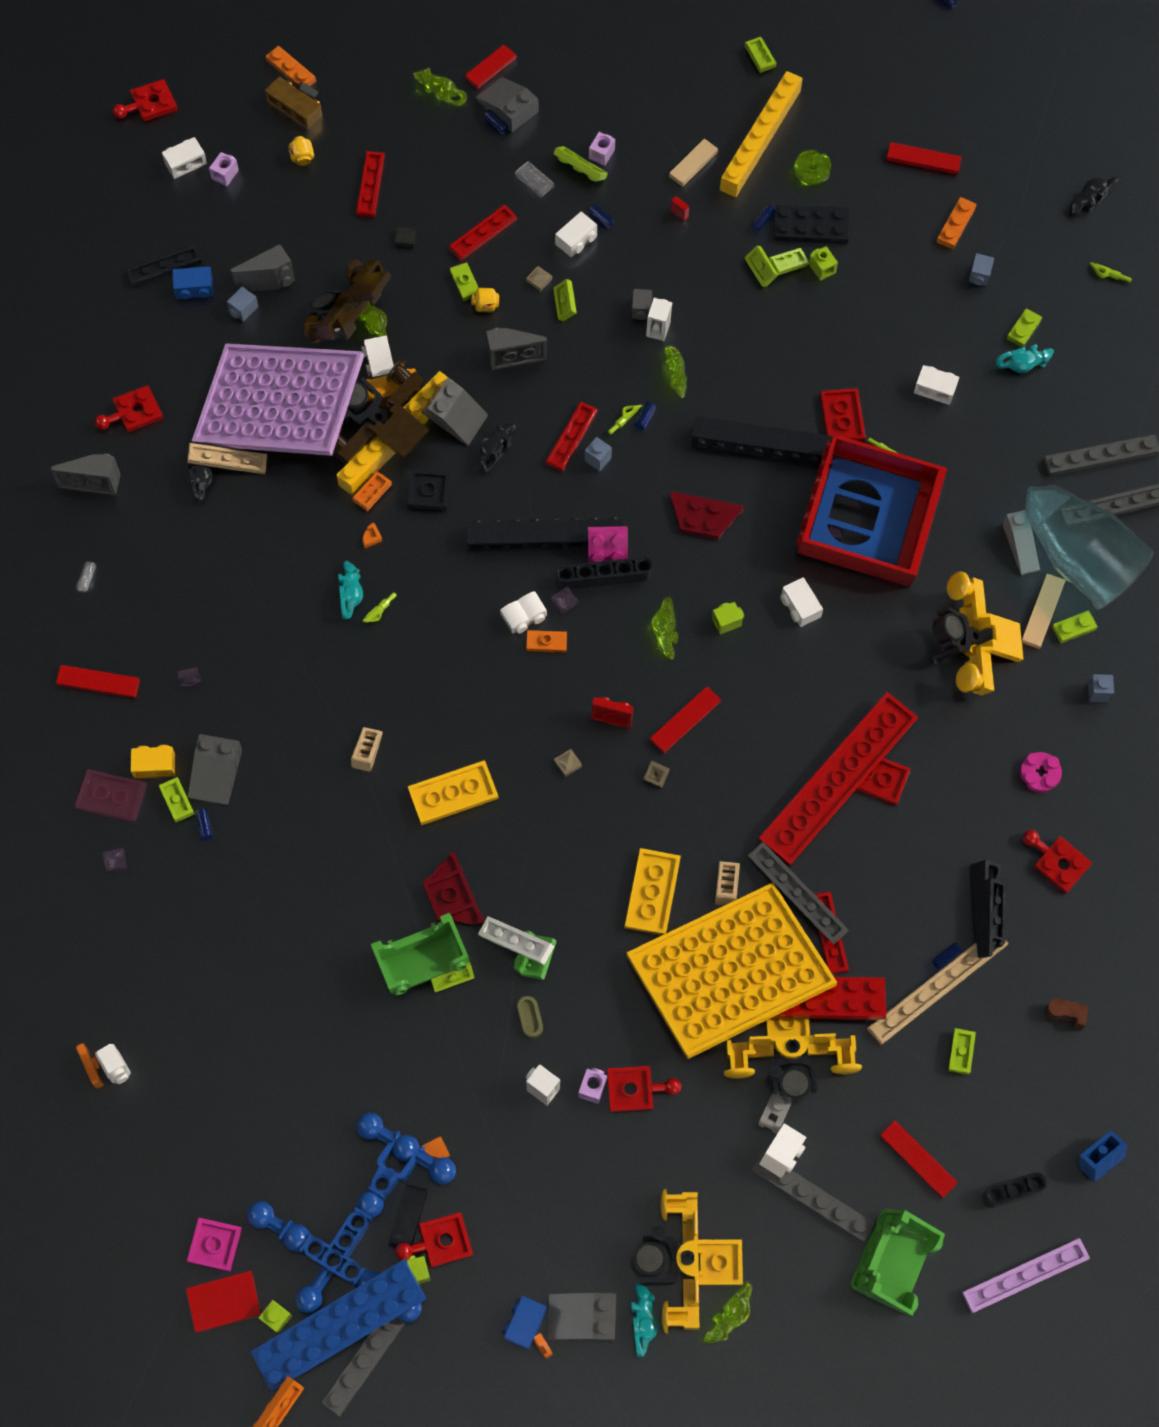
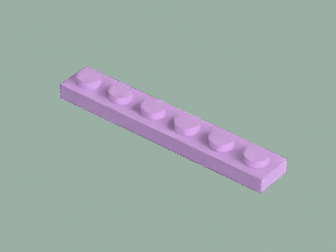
[961,1238,1090,1314]

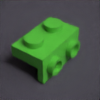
[514,931,557,980]

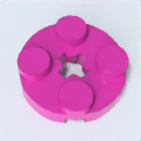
[1020,752,1062,793]

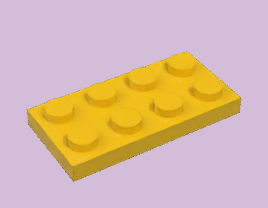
[408,760,499,825]
[625,848,681,936]

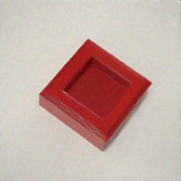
[671,196,689,221]

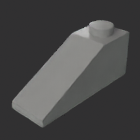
[1002,510,1040,576]

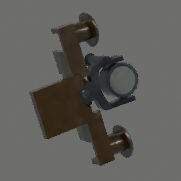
[303,259,391,344]
[333,359,429,465]

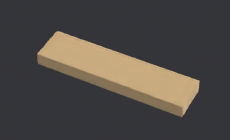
[187,443,267,474]
[1021,573,1066,649]

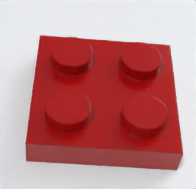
[591,697,634,729]

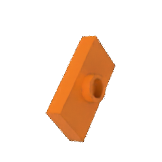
[352,471,392,512]
[527,630,567,653]
[76,1043,104,1089]

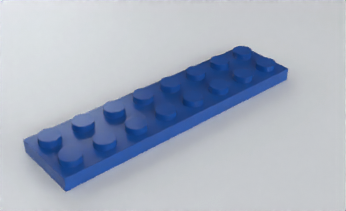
[251,1259,427,1392]

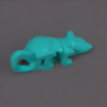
[995,344,1054,373]
[338,561,363,620]
[630,1282,659,1358]

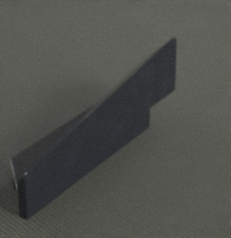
[970,860,1007,959]

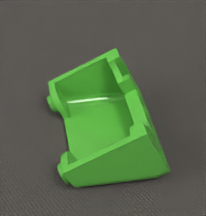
[371,913,469,995]
[851,1209,945,1316]

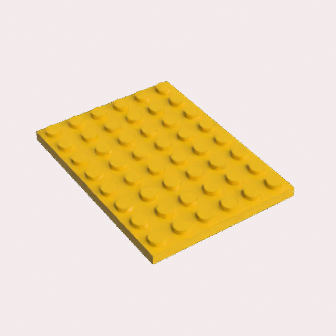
[627,882,837,1059]

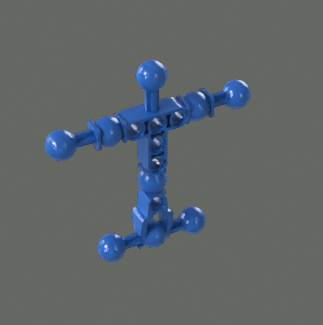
[247,1112,456,1323]

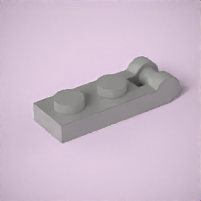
[758,1072,792,1135]

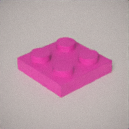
[588,526,628,563]
[187,1218,242,1272]

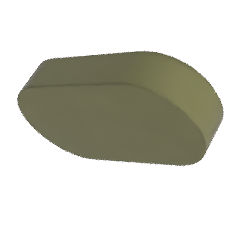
[517,996,543,1039]

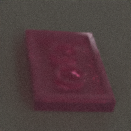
[75,769,147,822]

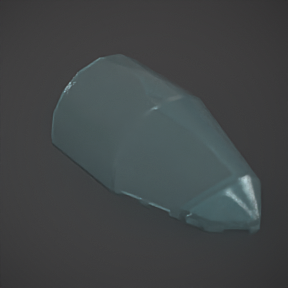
[1025,485,1154,610]

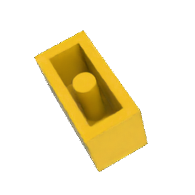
[131,745,175,779]

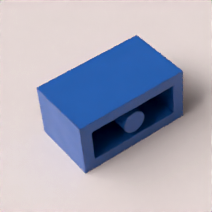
[173,266,214,299]
[1079,1130,1127,1183]
[502,1296,547,1351]

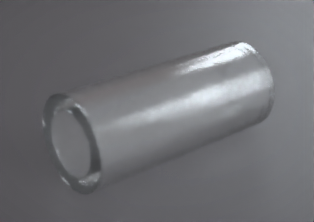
[76,562,96,592]

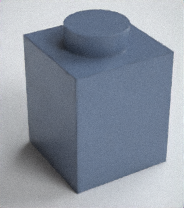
[969,253,994,286]
[227,287,258,322]
[585,437,612,472]
[1088,674,1114,703]

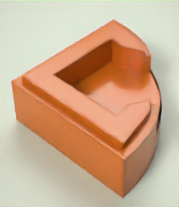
[363,523,382,548]
[421,1136,450,1158]
[533,1333,553,1359]

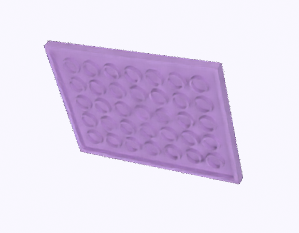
[192,344,364,456]

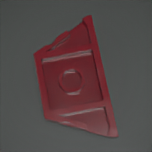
[670,491,744,540]
[423,851,484,925]

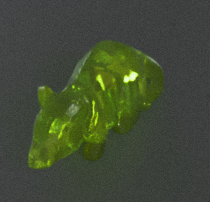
[413,68,467,106]
[358,302,387,337]
[664,346,687,398]
[652,597,678,660]
[704,1281,753,1343]

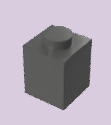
[632,289,652,320]

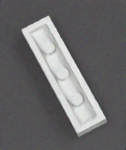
[478,916,554,965]

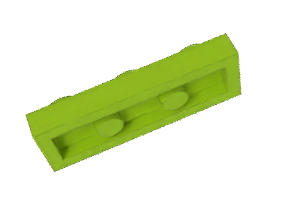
[553,146,608,182]

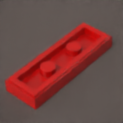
[465,45,516,90]

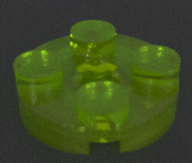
[794,150,831,186]

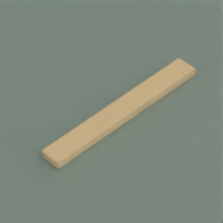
[867,941,1009,1045]

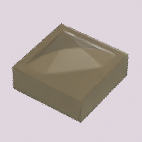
[526,266,552,292]
[554,749,582,777]
[643,761,670,788]

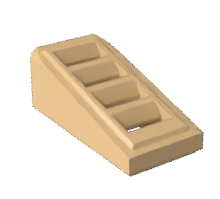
[351,727,383,772]
[715,861,740,905]

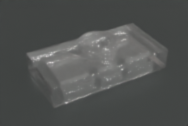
[515,161,554,197]

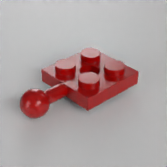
[112,79,178,122]
[94,385,163,433]
[1023,830,1092,894]
[607,1066,682,1113]
[395,1212,473,1268]

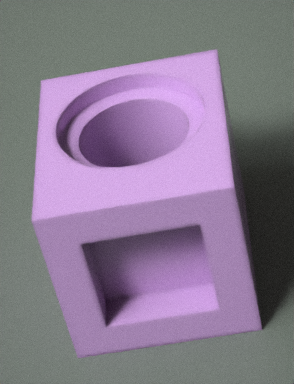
[589,132,615,166]
[209,152,239,186]
[578,1068,607,1104]

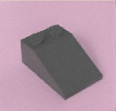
[476,77,539,132]
[230,244,295,292]
[486,328,547,370]
[421,378,488,446]
[51,453,121,495]
[188,734,242,806]
[547,1293,616,1343]

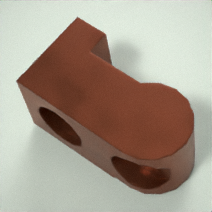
[1046,998,1089,1030]

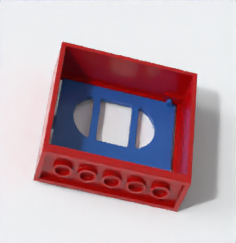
[795,434,947,587]

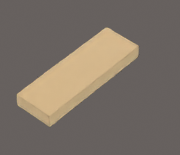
[669,139,718,187]

